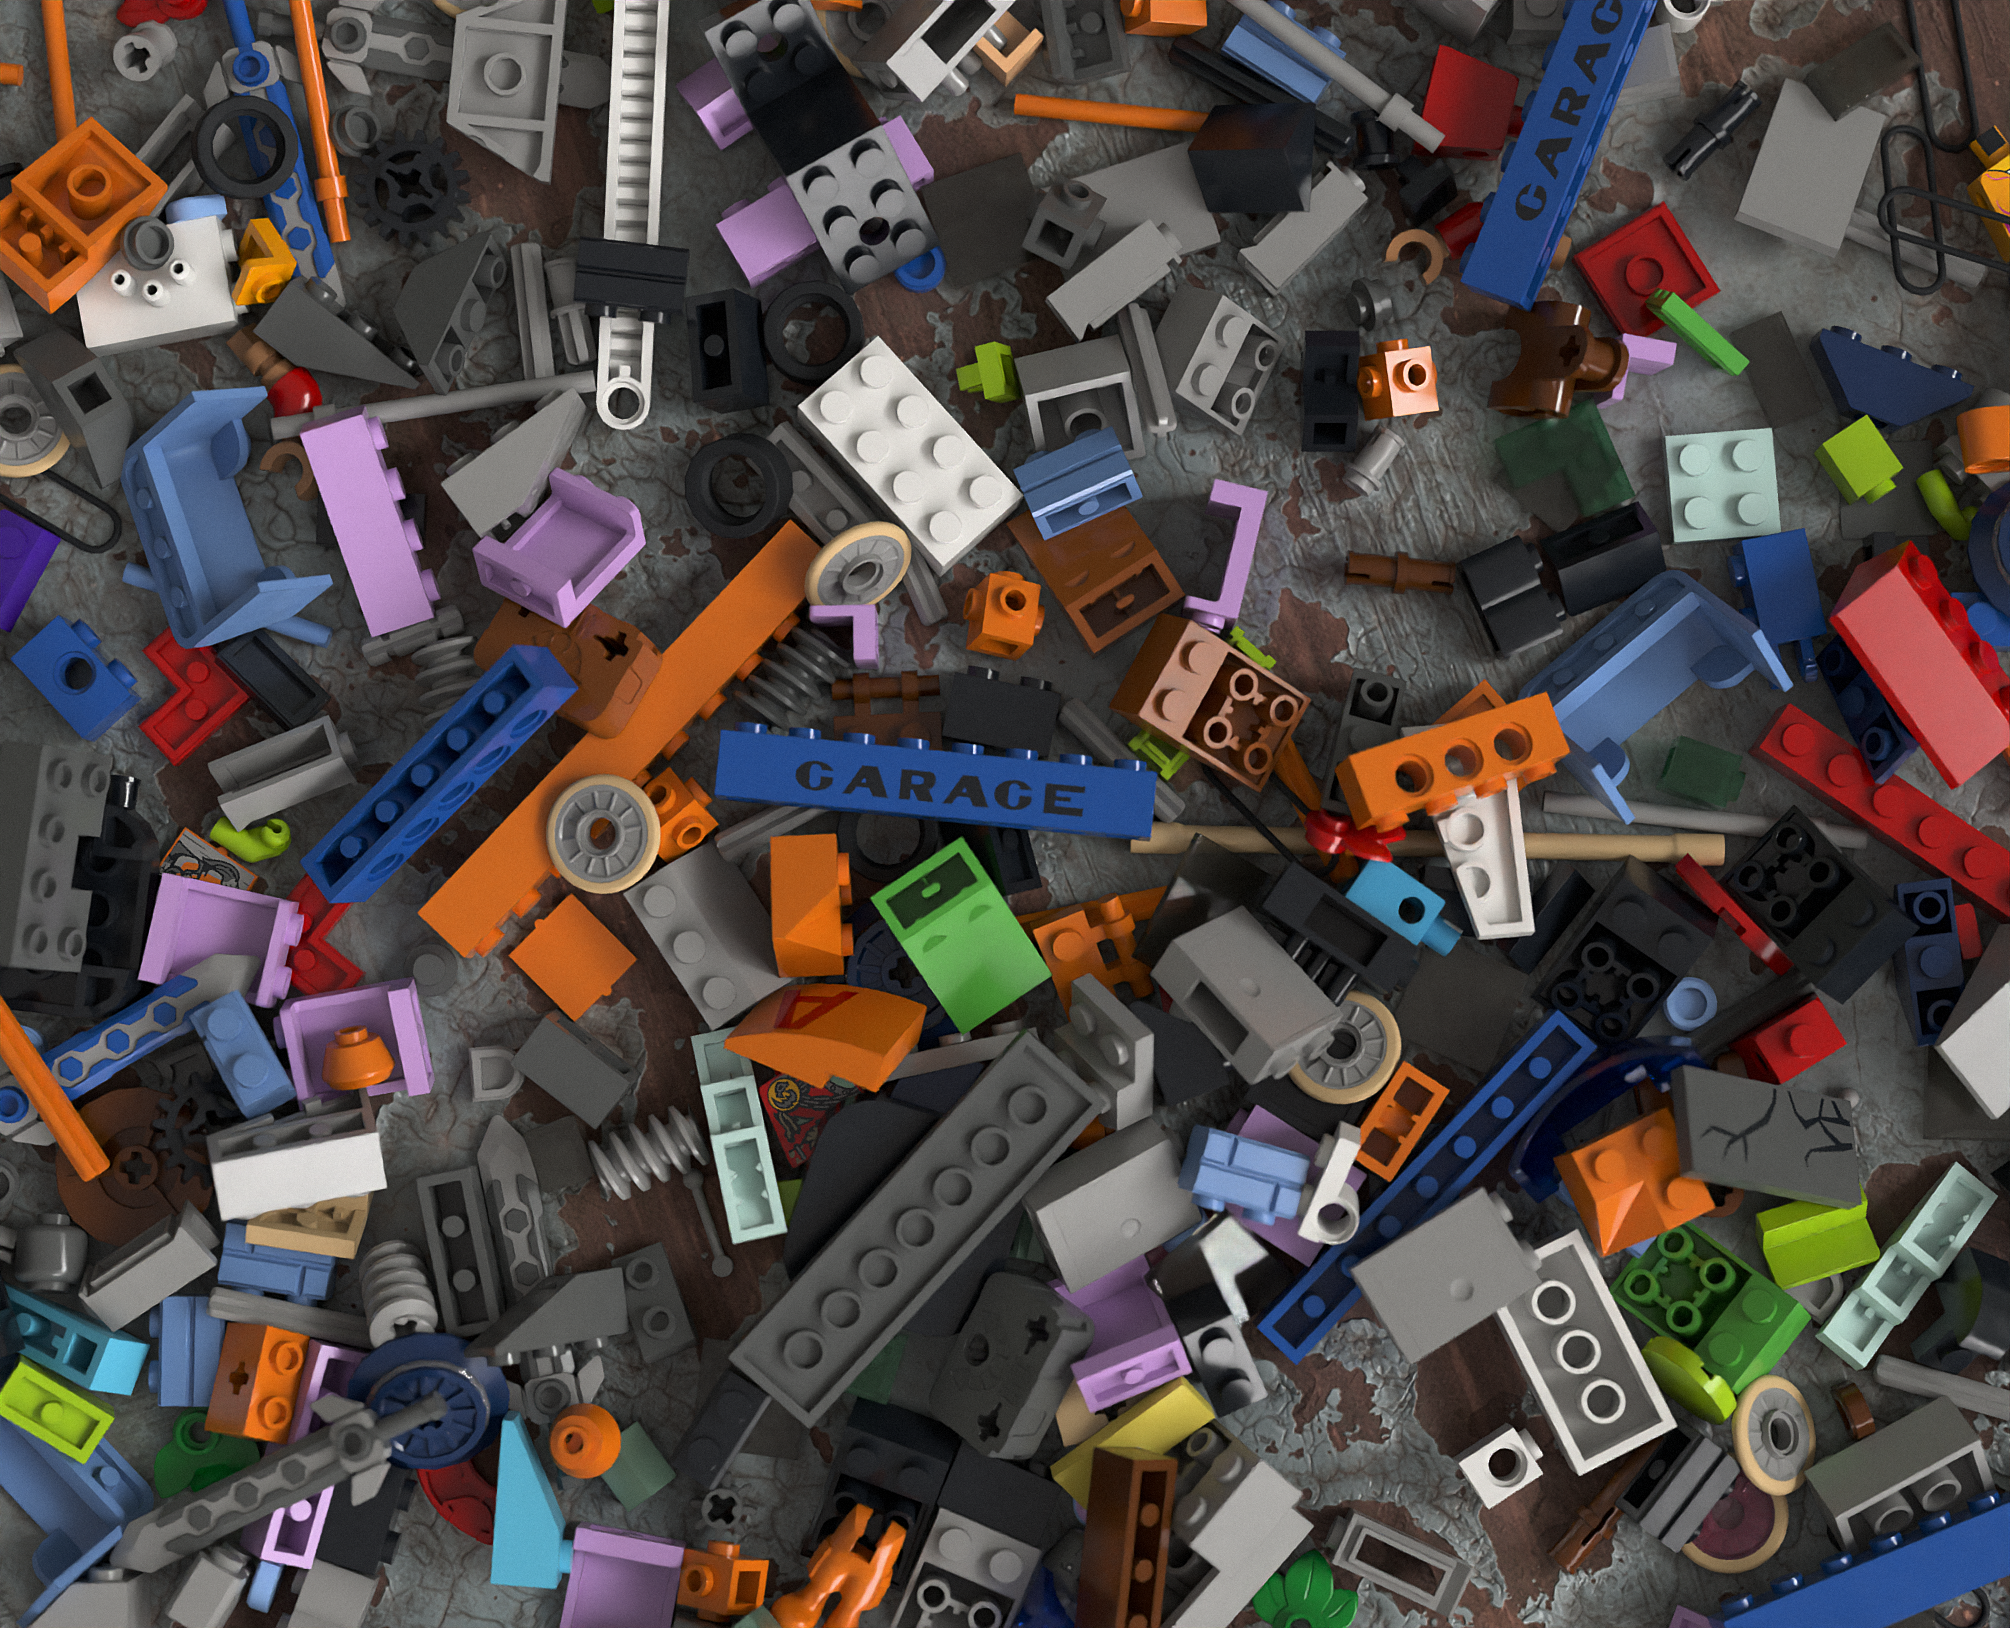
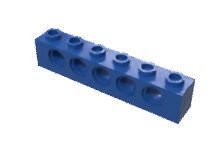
[299,645,578,903]

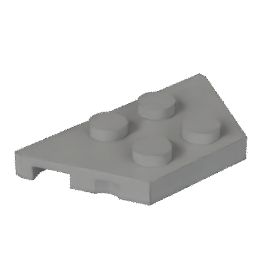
[446,0,568,185]

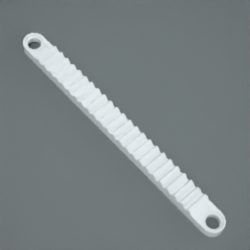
[596,0,670,431]

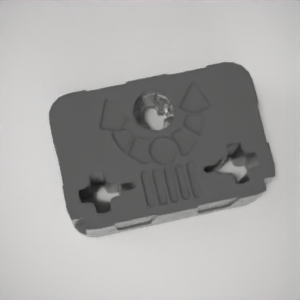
[929,1272,1095,1460]

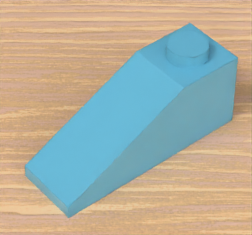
[4,1281,151,1396]
[490,1410,574,1589]

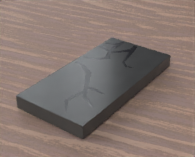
[1671,1065,1862,1210]

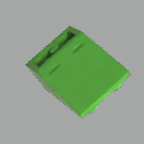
[870,837,1053,1036]
[1608,1221,1812,1397]

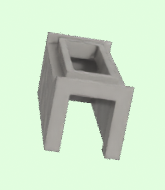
[135,94,237,224]
[1236,161,1368,298]
[1045,218,1182,344]
[208,715,360,832]
[78,1199,222,1332]
[1324,1507,1474,1619]

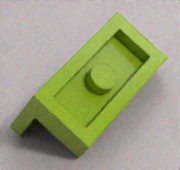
[1755,1181,1880,1291]
[0,1354,115,1465]

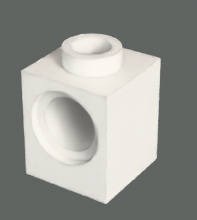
[1453,1423,1543,1509]

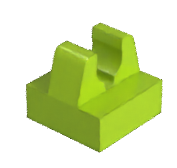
[956,341,1021,403]

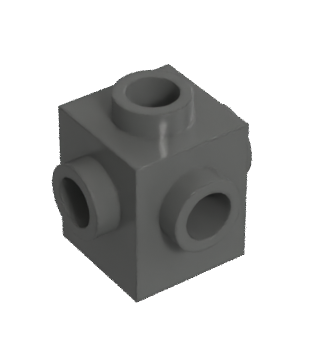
[1021,174,1107,271]

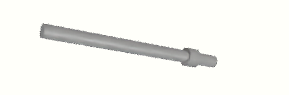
[1227,0,1445,153]
[271,370,596,440]
[1542,790,1868,850]

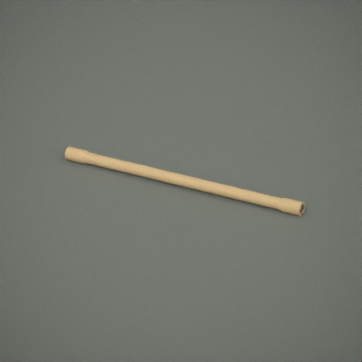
[1130,822,1725,866]

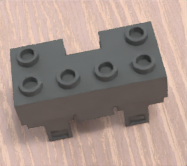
[0,740,112,972]

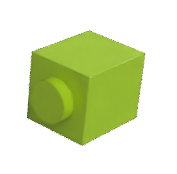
[1814,415,1903,506]

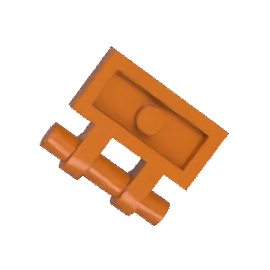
[1030,893,1154,1023]

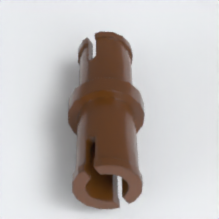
[1343,550,1456,595]

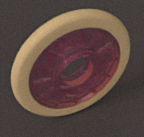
[1681,1453,1789,1574]

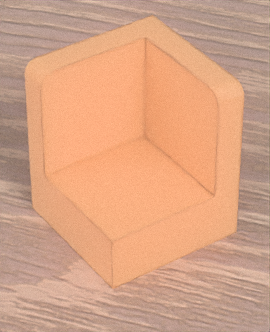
[972,11,1043,87]

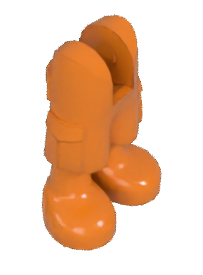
[769,1504,906,1628]

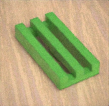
[1645,288,1750,376]

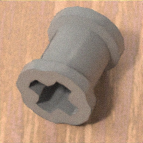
[113,20,177,82]

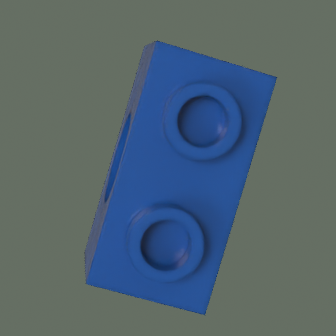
[10,615,142,742]

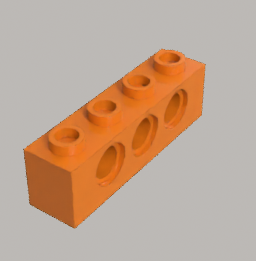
[1334,691,1570,832]

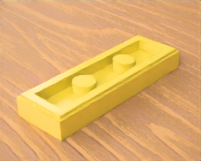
[1050,1376,1215,1510]

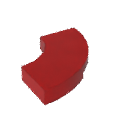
[1674,853,1794,976]
[415,1458,497,1546]

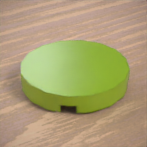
[1640,1336,1737,1425]

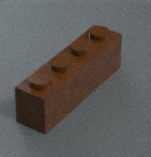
[1074,1447,1178,1628]

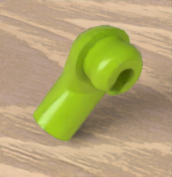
[1916,469,1978,541]
[209,815,291,863]

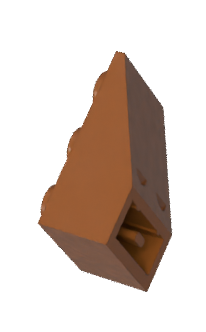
[1006,505,1185,659]
[1108,613,1311,793]

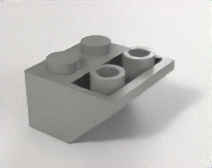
[1154,283,1287,436]

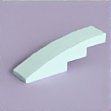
[690,1026,787,1244]
[1815,1162,1998,1371]

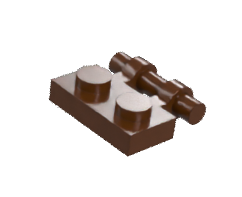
[832,670,943,751]

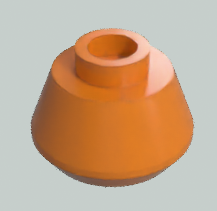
[321,1025,396,1090]
[548,1403,621,1479]

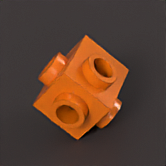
[1357,338,1439,421]
[963,571,1045,661]
[642,766,719,864]
[677,1540,769,1622]

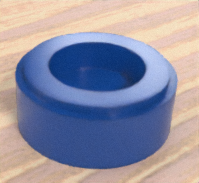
[893,246,946,293]

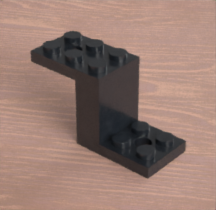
[698,0,941,295]

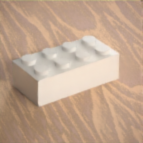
[797,336,1023,577]
[1493,1226,1677,1476]

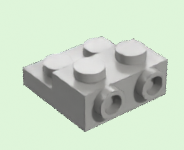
[1054,973,1154,1131]

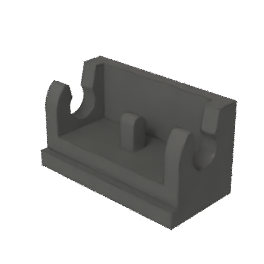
[510,1008,641,1129]

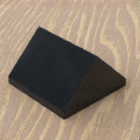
[1187,102,1316,214]

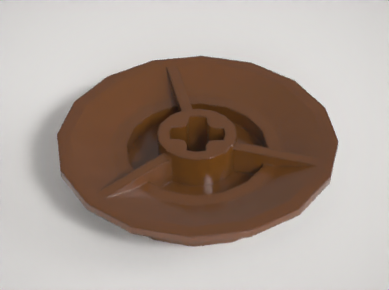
[55,1087,215,1247]

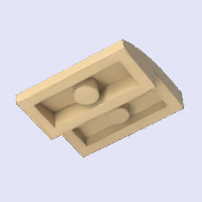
[245,1190,375,1259]

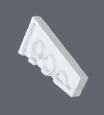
[1399,724,1535,940]

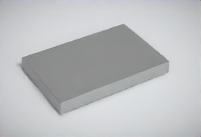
[1733,78,1886,258]
[1035,141,1221,283]

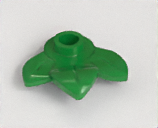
[154,1406,261,1499]
[1252,1549,1358,1628]

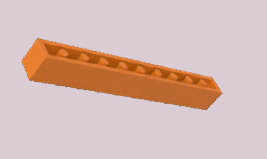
[417,519,822,959]

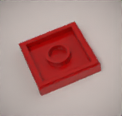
[1571,201,1720,337]

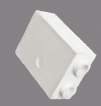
[76,215,250,357]

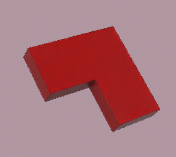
[138,626,251,767]
[285,872,366,996]

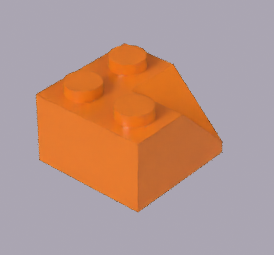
[770,834,854,978]
[1553,1107,1715,1258]

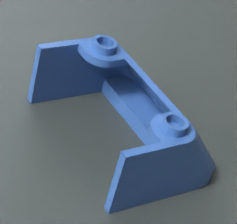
[120,386,333,649]
[1517,570,1793,825]
[0,1354,154,1628]

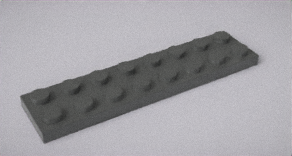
[727,1027,1108,1429]

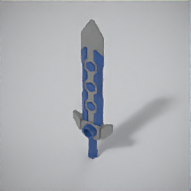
[203,0,346,308]
[0,953,261,1146]

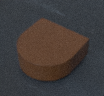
[1830,1380,1876,1440]

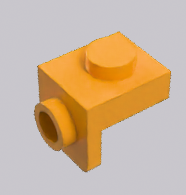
[231,218,297,306]

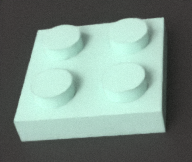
[1662,428,1781,545]

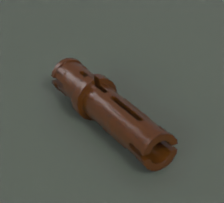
[1546,1435,1664,1575]

